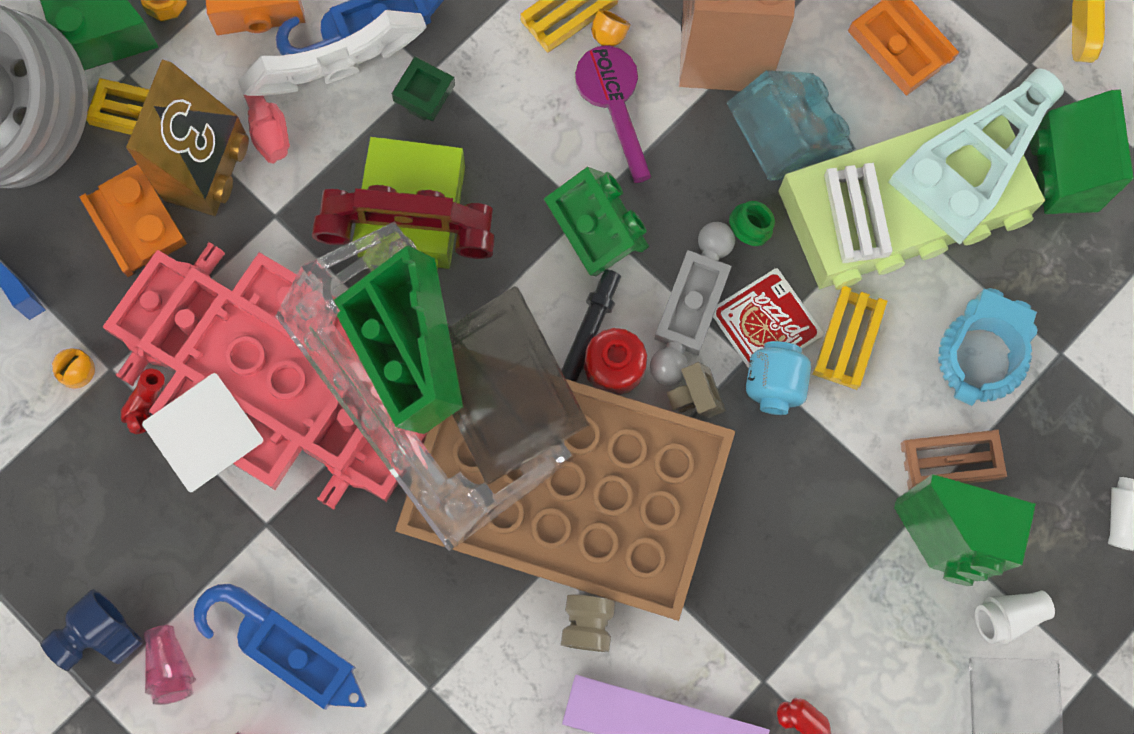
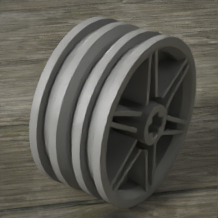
[0,5,88,189]

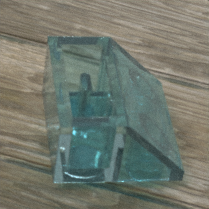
[727,70,856,180]

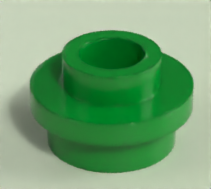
[729,201,775,246]

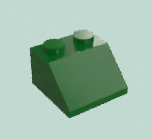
[1030,89,1134,214]

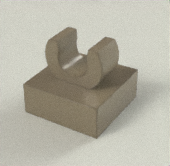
[667,362,726,418]

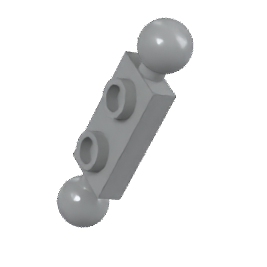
[650,222,735,385]

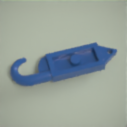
[276,0,444,55]

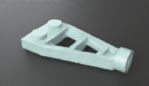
[888,68,1064,245]

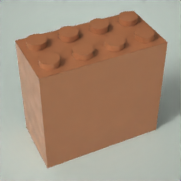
[679,0,795,93]

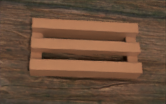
[900,430,1007,490]

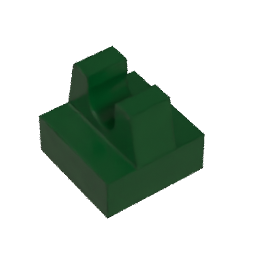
[391,56,455,122]

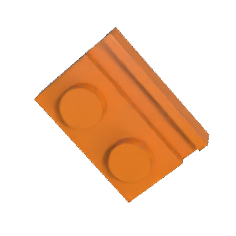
[848,0,959,96]
[79,164,187,277]

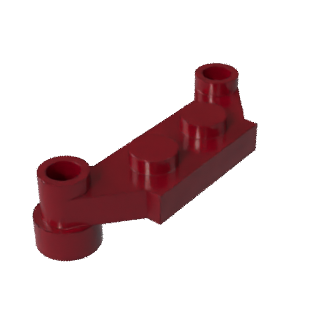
[312,185,495,259]

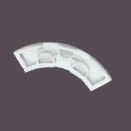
[238,10,426,96]

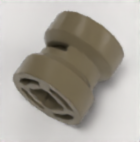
[560,594,616,652]

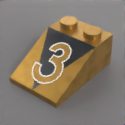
[126,59,249,216]

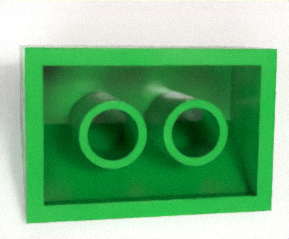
[894,474,1036,586]

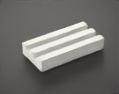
[824,163,893,263]

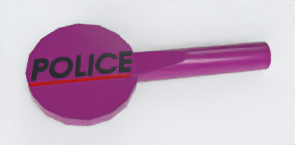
[575,46,651,183]

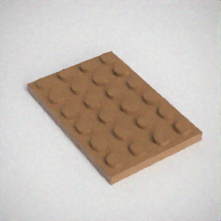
[395,346,735,621]

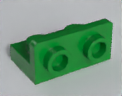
[544,166,649,277]

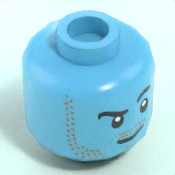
[746,341,811,415]

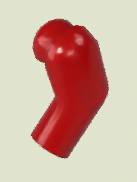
[121,368,165,434]
[777,698,831,734]

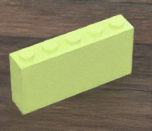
[778,108,1045,290]

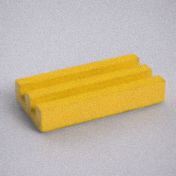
[520,0,618,53]
[86,78,149,135]
[812,286,888,390]

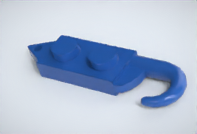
[194,584,367,710]

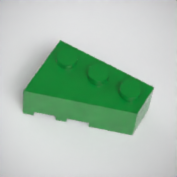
[40,0,159,71]
[330,245,463,434]

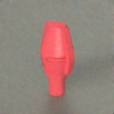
[244,95,290,164]

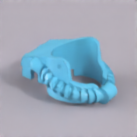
[938,288,1038,406]

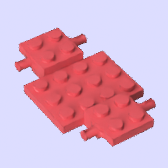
[103,242,427,510]

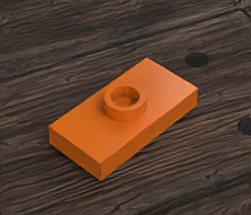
[205,0,306,36]

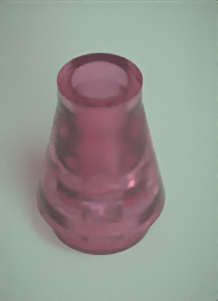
[144,625,196,705]

